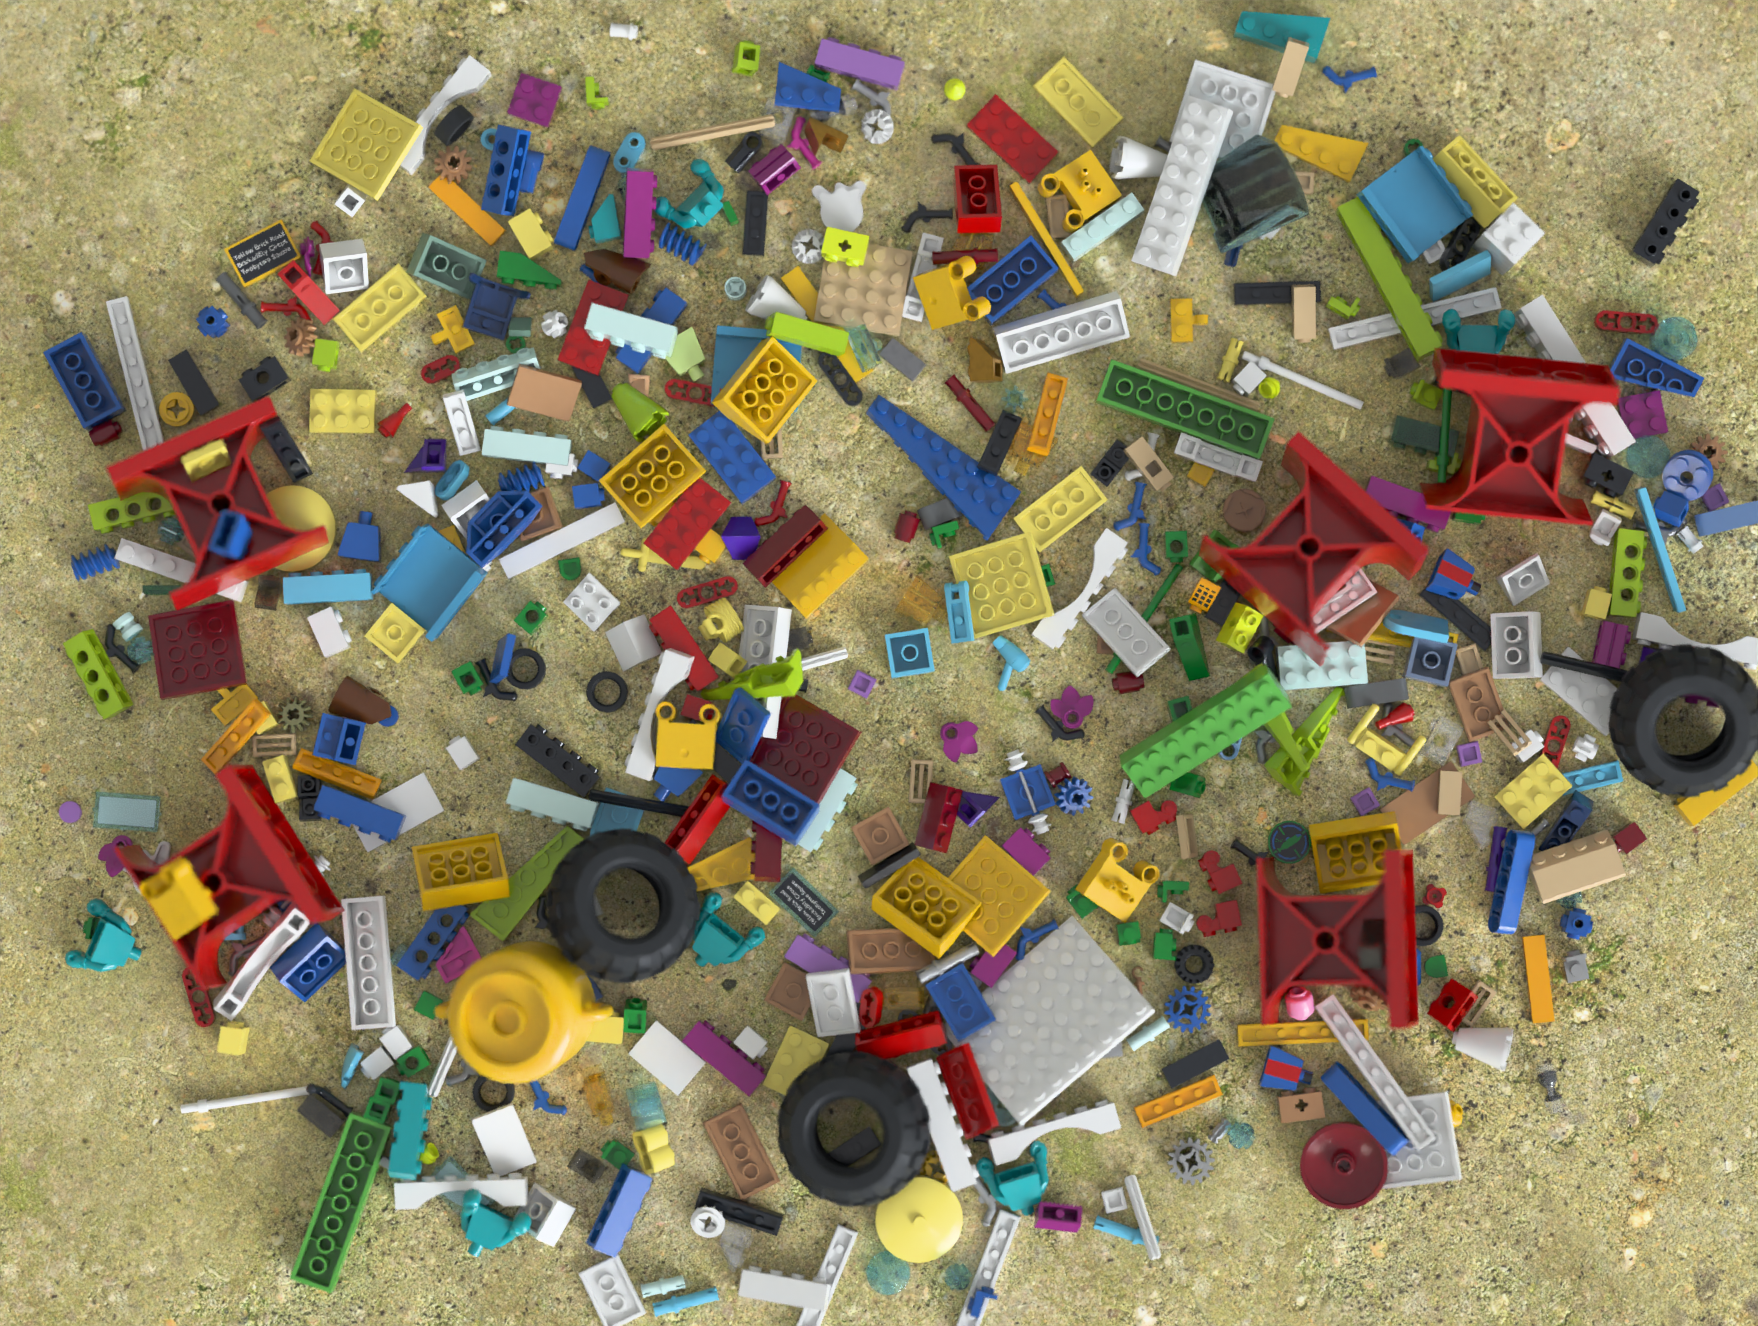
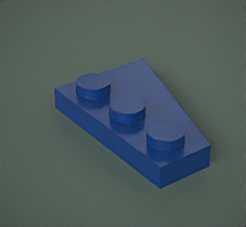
[775,62,841,112]

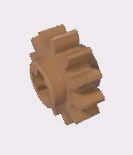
[434,145,472,184]
[284,317,318,357]
[1690,433,1728,470]
[1350,985,1387,1012]

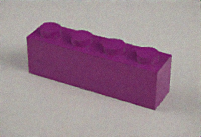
[623,168,657,258]
[1365,476,1451,533]
[682,1020,766,1097]

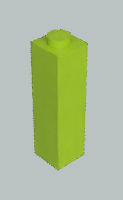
[764,312,849,356]

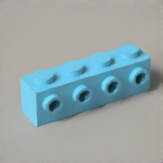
[283,569,373,605]

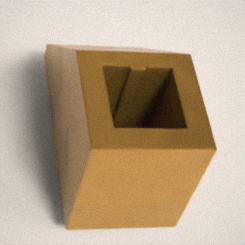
[968,338,1003,383]

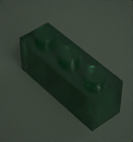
[1388,415,1460,458]

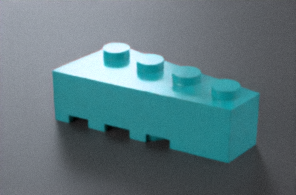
[1233,11,1330,63]
[388,1081,432,1180]

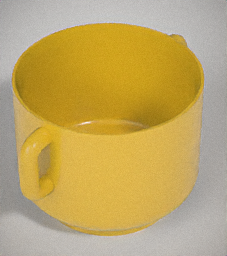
[434,941,613,1083]

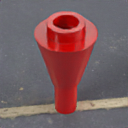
[377,403,412,438]
[1375,702,1415,730]

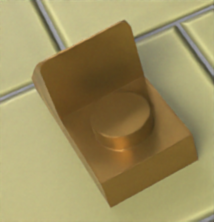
[804,117,849,156]

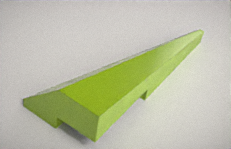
[700,649,803,700]
[1239,663,1310,773]
[1264,687,1345,797]

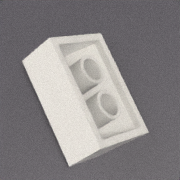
[1491,611,1543,679]

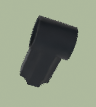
[725,132,763,174]
[1247,636,1278,678]

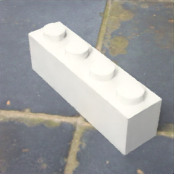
[738,1265,831,1311]

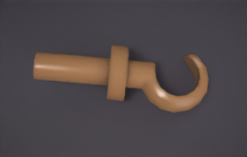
[1131,966,1145,996]

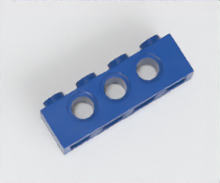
[481,124,531,216]
[396,905,470,981]

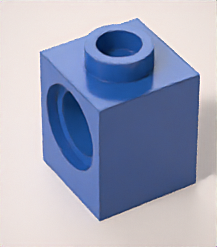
[577,450,612,484]
[572,483,605,510]

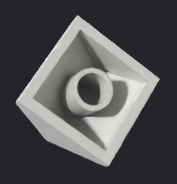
[397,481,439,518]
[1496,553,1550,606]
[605,614,662,672]

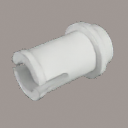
[610,23,638,40]
[1676,526,1703,554]

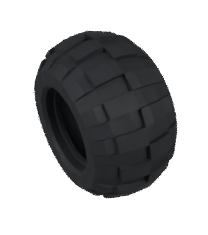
[1608,644,1758,797]
[545,828,700,983]
[777,1051,931,1207]

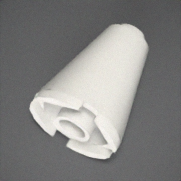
[1110,136,1168,179]
[745,275,807,320]
[1452,1028,1514,1071]

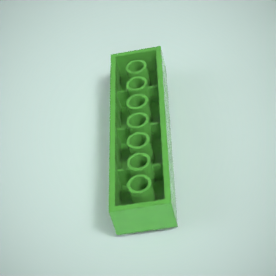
[1095,359,1275,460]
[1119,663,1292,798]
[290,1111,394,1294]

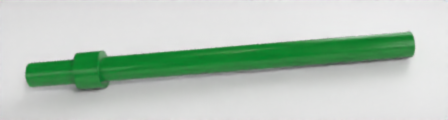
[1436,387,1452,483]
[1105,564,1183,674]

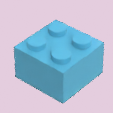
[885,628,935,679]

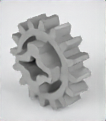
[1167,1137,1215,1185]

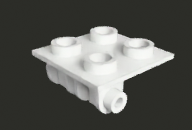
[563,572,621,632]

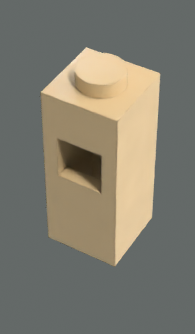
[1272,37,1309,98]
[1291,284,1316,343]
[1123,436,1174,492]

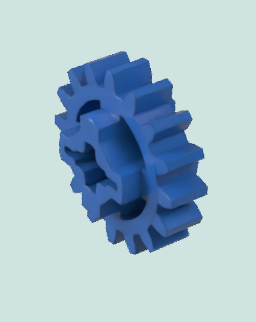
[1164,986,1211,1033]

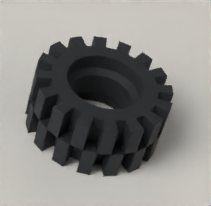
[1174,944,1214,984]

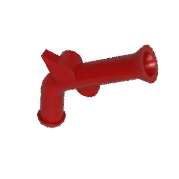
[310,221,333,275]
[261,295,313,324]
[754,480,792,527]

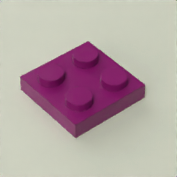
[507,73,562,128]
[1617,390,1668,439]

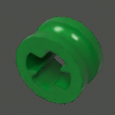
[1403,139,1424,156]
[506,336,526,354]

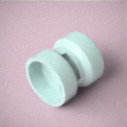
[724,277,747,301]
[113,612,143,642]

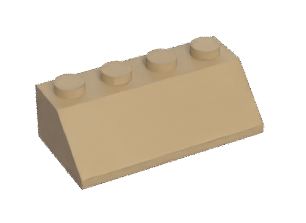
[1528,830,1626,904]

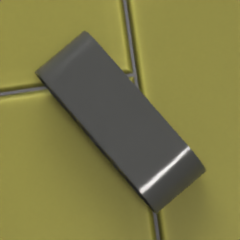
[1344,678,1409,709]

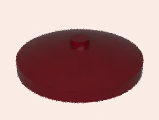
[1300,1122,1388,1209]

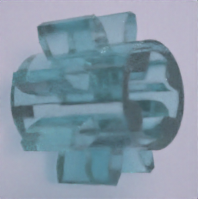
[1001,385,1028,413]
[157,517,185,545]
[127,636,154,665]
[1556,891,1582,909]
[1227,1122,1256,1149]
[943,1264,972,1291]

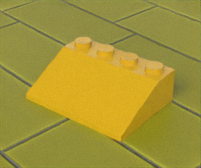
[712,336,817,444]
[599,424,706,528]
[771,513,869,619]
[1309,811,1402,894]
[412,833,510,911]
[871,857,981,958]

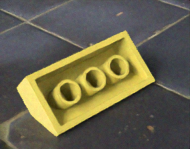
[1433,135,1518,229]

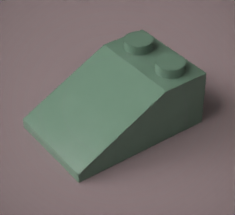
[406,233,487,300]

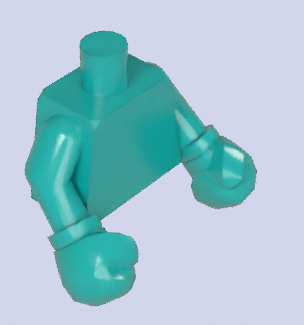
[654,159,724,229]
[1442,309,1515,354]
[692,892,766,967]
[65,898,142,972]
[976,1141,1049,1216]
[460,1189,532,1257]

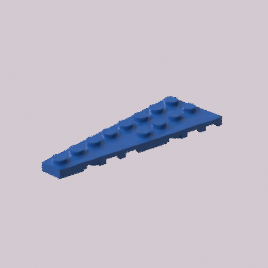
[866,395,1021,541]

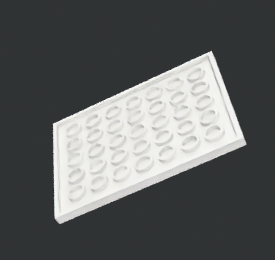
[944,916,1155,1126]

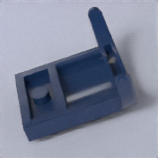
[462,273,531,341]

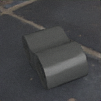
[917,498,963,531]

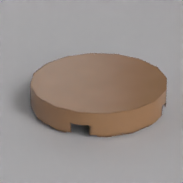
[1222,488,1266,532]

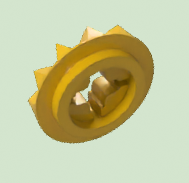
[159,392,194,427]
[919,1150,948,1183]

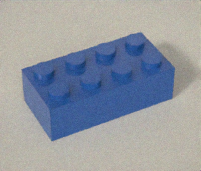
[967,235,1059,326]
[43,332,127,431]
[688,410,776,505]
[722,760,820,847]

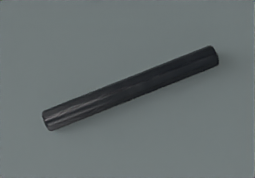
[1540,651,1628,682]
[588,789,689,817]

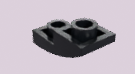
[1090,438,1129,487]
[298,775,322,822]

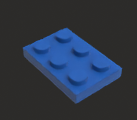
[716,687,771,764]
[925,963,996,1042]

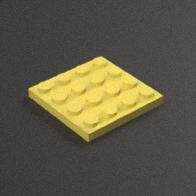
[309,88,423,201]
[949,532,1055,639]

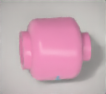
[1285,987,1315,1021]

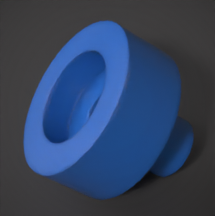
[379,705,399,727]

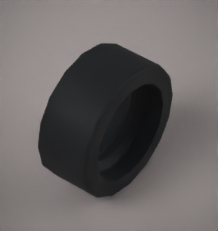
[434,105,474,146]
[506,648,546,690]
[586,671,628,713]
[1415,905,1444,946]
[472,1075,515,1112]

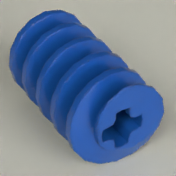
[659,222,707,266]
[498,462,546,492]
[71,544,120,582]

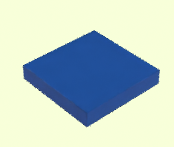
[489,633,516,684]

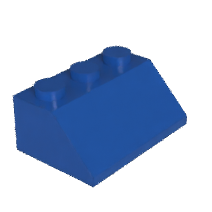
[270,923,346,1002]

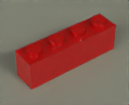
[649,605,719,692]
[664,774,731,864]
[855,1010,947,1059]

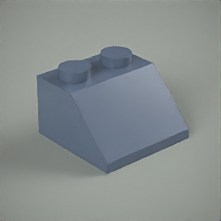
[1402,637,1458,687]

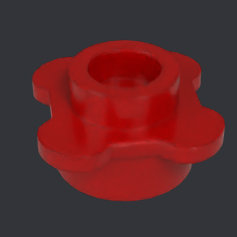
[1422,884,1447,908]

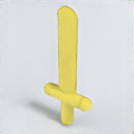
[620,538,706,572]

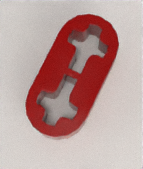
[421,355,461,384]
[859,986,883,1028]

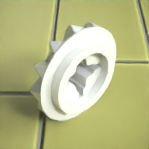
[861,109,894,144]
[792,229,824,264]
[691,1205,726,1238]

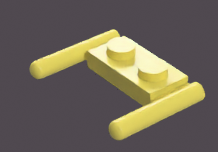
[1347,704,1426,776]

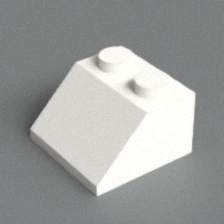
[319,239,369,294]
[441,480,490,540]
[513,1183,576,1246]

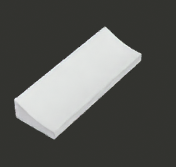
[993,291,1130,374]
[739,605,792,739]
[341,896,396,1030]

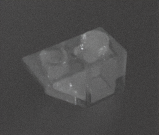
[1462,801,1498,850]
[719,1220,754,1272]

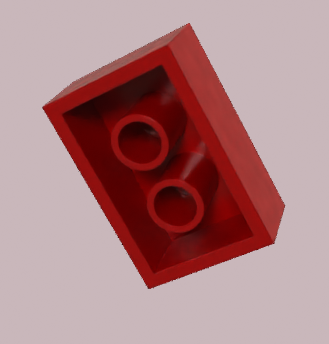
[953,164,1002,233]

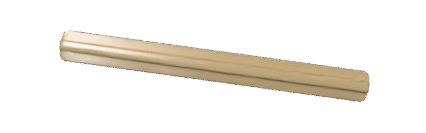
[650,114,775,150]
[1137,359,1260,412]

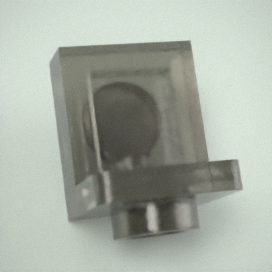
[1384,348,1421,379]
[254,575,282,611]
[787,626,813,652]
[567,1148,605,1184]

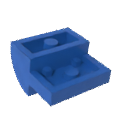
[312,713,366,765]

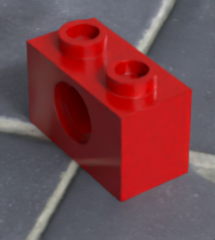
[1427,978,1478,1033]

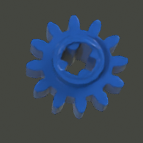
[1054,776,1094,816]

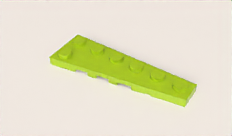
[470,826,584,942]

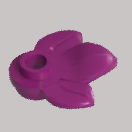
[300,236,315,277]
[1050,686,1094,729]
[940,721,979,763]
[98,835,133,877]

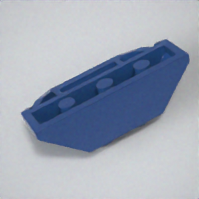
[466,491,543,568]

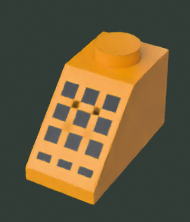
[1187,578,1221,614]

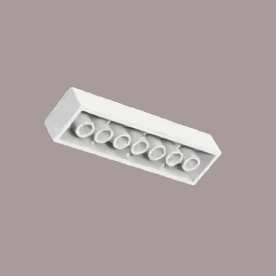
[1131,96,1233,276]
[1514,295,1636,459]

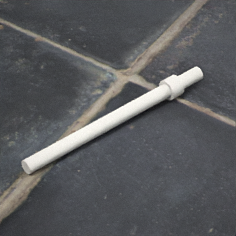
[1241,351,1364,410]
[181,1086,310,1113]

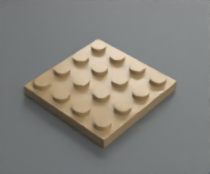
[814,244,913,336]

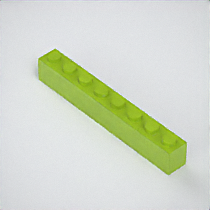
[1336,197,1443,362]

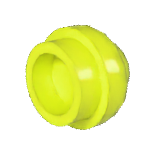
[944,78,965,100]
[1258,377,1280,399]
[419,1143,439,1165]

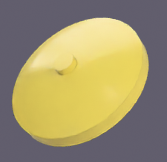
[266,485,337,572]
[875,1175,963,1263]

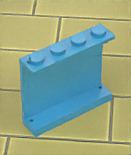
[1356,146,1473,264]
[711,325,802,415]
[371,524,488,642]

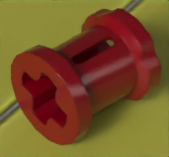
[1044,762,1072,789]

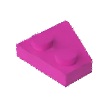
[435,926,482,984]

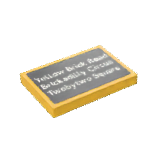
[224,219,302,288]

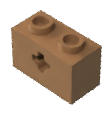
[1276,1087,1325,1123]

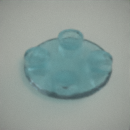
[1626,435,1671,478]
[866,1251,910,1295]

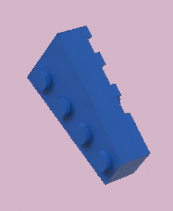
[1609,338,1704,397]

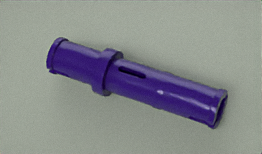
[1484,826,1507,892]

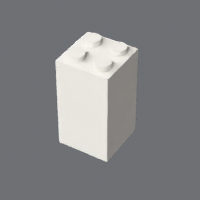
[1472,203,1545,276]

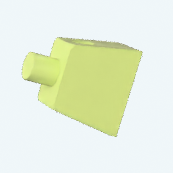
[665,327,706,382]

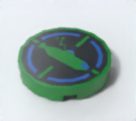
[1268,821,1311,864]

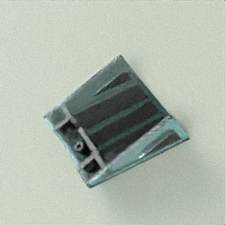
[1202,134,1309,253]

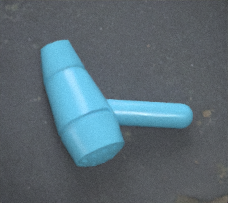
[993,635,1031,691]

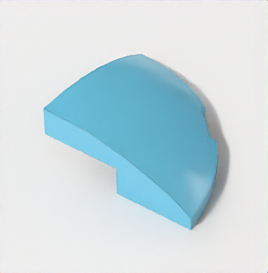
[341,1043,364,1089]

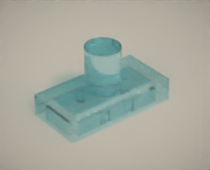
[848,324,882,373]

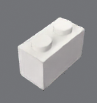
[307,607,352,658]

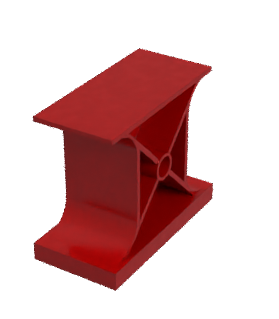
[1419,348,1620,526]
[106,396,329,611]
[1199,431,1429,667]
[113,765,345,990]
[1257,849,1419,1029]

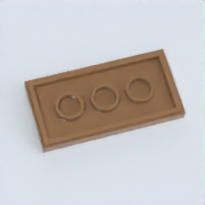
[1379,761,1476,845]
[846,928,935,975]
[703,1103,780,1200]

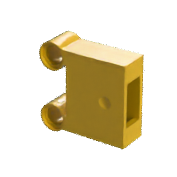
[1038,150,1122,233]
[913,256,991,330]
[655,702,721,770]
[1075,838,1160,923]
[139,858,217,940]

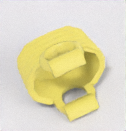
[698,597,744,643]

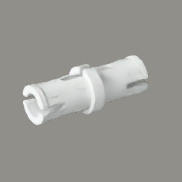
[1111,779,1135,824]

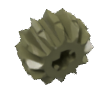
[276,696,314,733]

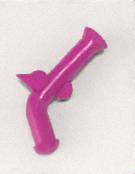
[787,116,822,170]

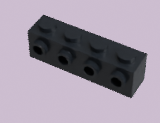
[1629,178,1699,268]
[515,724,601,798]

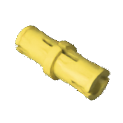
[1217,338,1244,383]
[1590,490,1636,520]

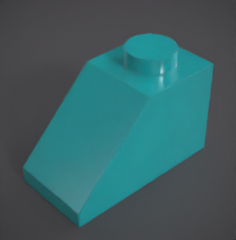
[588,194,622,244]

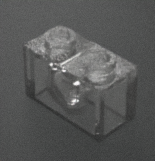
[759,93,798,145]
[1418,716,1464,767]

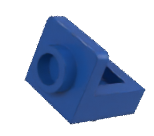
[967,1286,998,1318]

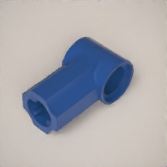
[519,149,544,194]

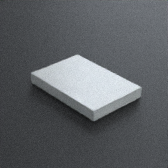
[806,968,861,1037]
[628,1020,706,1096]
[472,1103,537,1176]
[578,1254,647,1326]

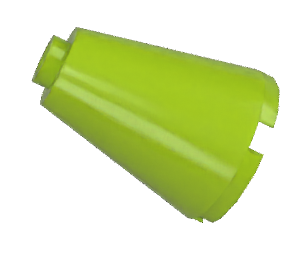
[611,383,669,442]

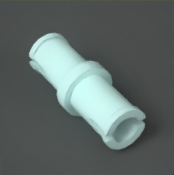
[1127,1016,1170,1051]
[640,1274,686,1298]

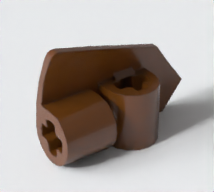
[584,249,651,294]
[328,676,392,724]

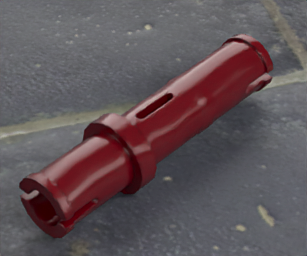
[932,247,998,265]
[944,374,996,432]

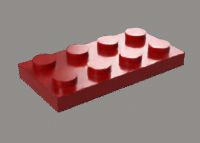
[966,94,1059,184]
[557,279,629,376]
[643,477,731,571]
[936,1043,999,1139]

